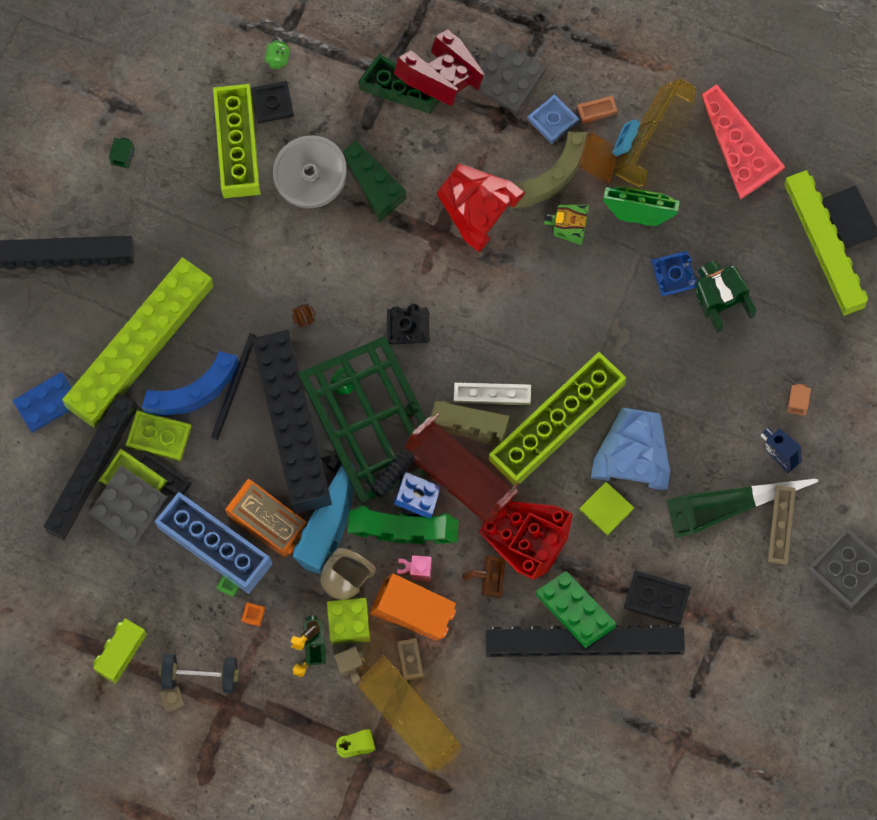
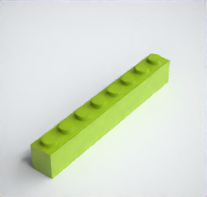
[784,170,868,316]

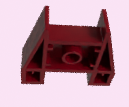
[394,29,484,106]

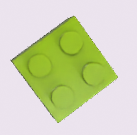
[327,598,371,645]

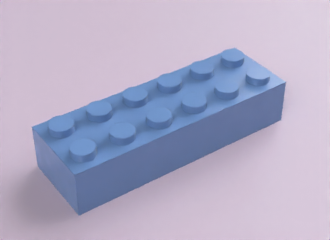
[155,492,273,594]

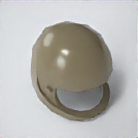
[320,548,376,600]

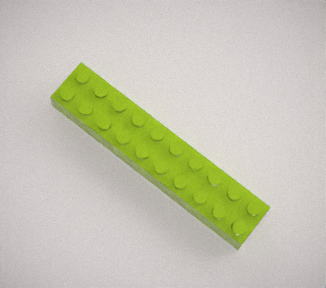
[62,257,214,428]

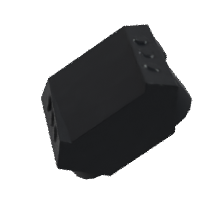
[387,304,430,345]

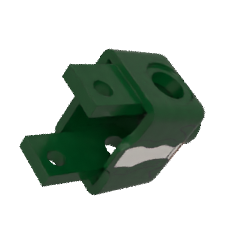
[695,260,756,333]

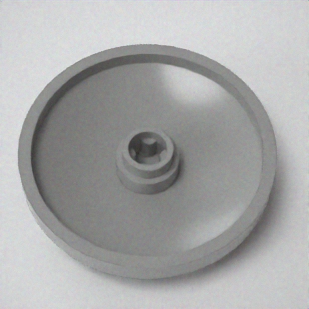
[273,135,348,208]

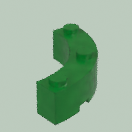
[347,506,459,545]

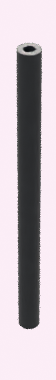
[211,333,257,440]

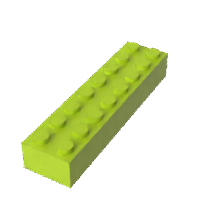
[489,352,626,487]

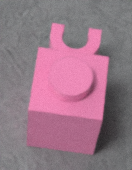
[397,555,432,582]

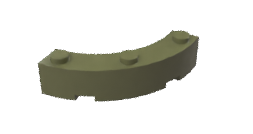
[510,132,587,209]

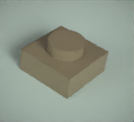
[160,686,185,712]

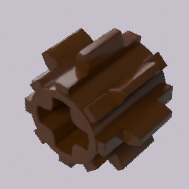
[291,303,316,327]

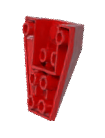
[478,500,573,580]

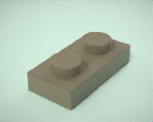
[397,638,424,681]

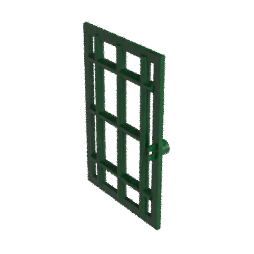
[298,336,449,504]

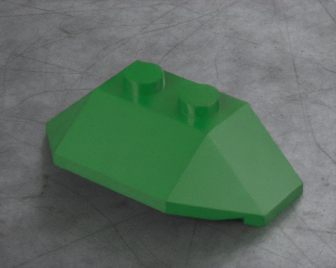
[603,187,680,226]

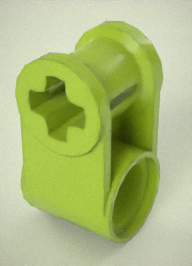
[336,729,376,758]

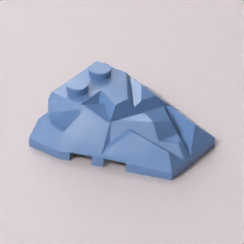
[591,408,670,491]

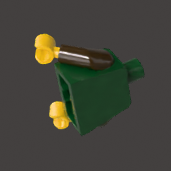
[291,615,326,677]

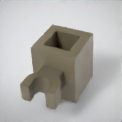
[334,647,366,686]

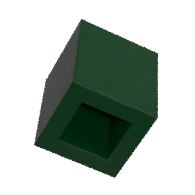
[109,137,135,169]

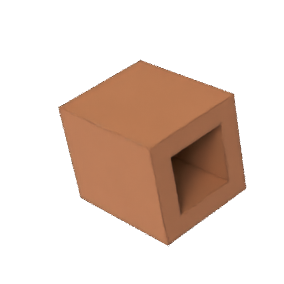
[787,384,811,416]

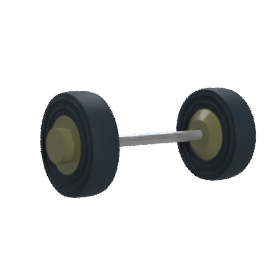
[159,653,240,693]

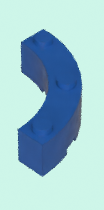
[142,351,239,417]

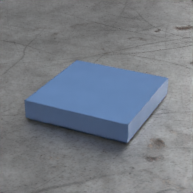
[527,94,580,144]

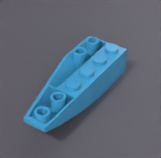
[293,462,355,575]

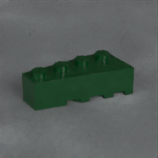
[358,53,440,114]
[342,140,407,222]

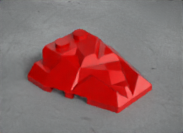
[436,163,525,253]

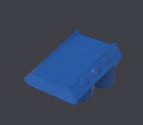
[651,251,697,296]

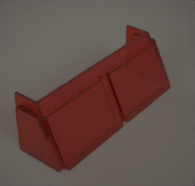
[404,414,520,524]

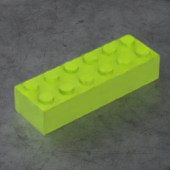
[213,84,261,198]

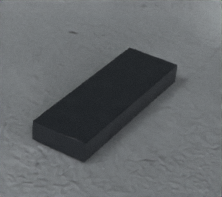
[138,451,191,496]

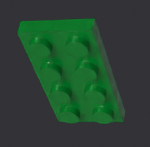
[536,571,616,648]

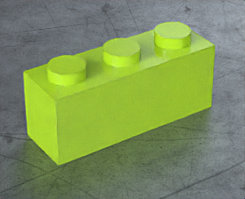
[93,618,147,684]

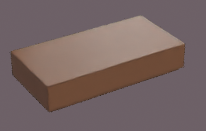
[577,95,618,124]

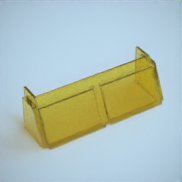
[613,79,696,187]
[358,655,462,773]

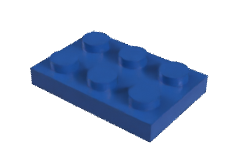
[12,372,72,433]

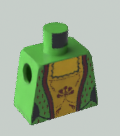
[544,205,589,245]

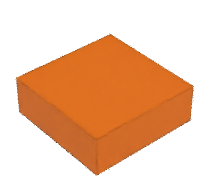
[241,602,266,627]

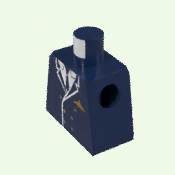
[761,428,802,474]

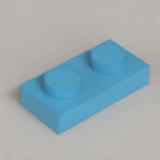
[611,119,640,157]

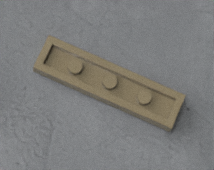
[767,485,796,565]

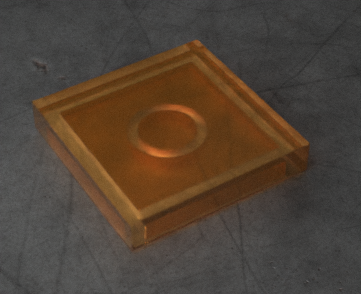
[579,133,617,183]

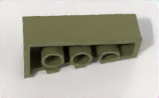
[429,401,509,447]

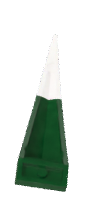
[666,479,819,538]

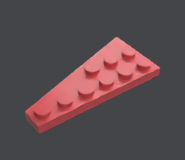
[702,84,785,200]

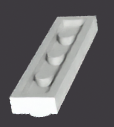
[454,383,531,405]

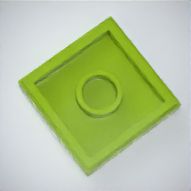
[579,482,634,536]

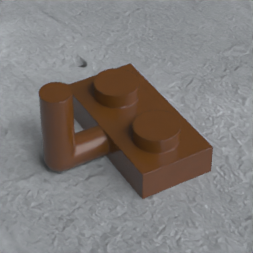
[462,556,505,598]

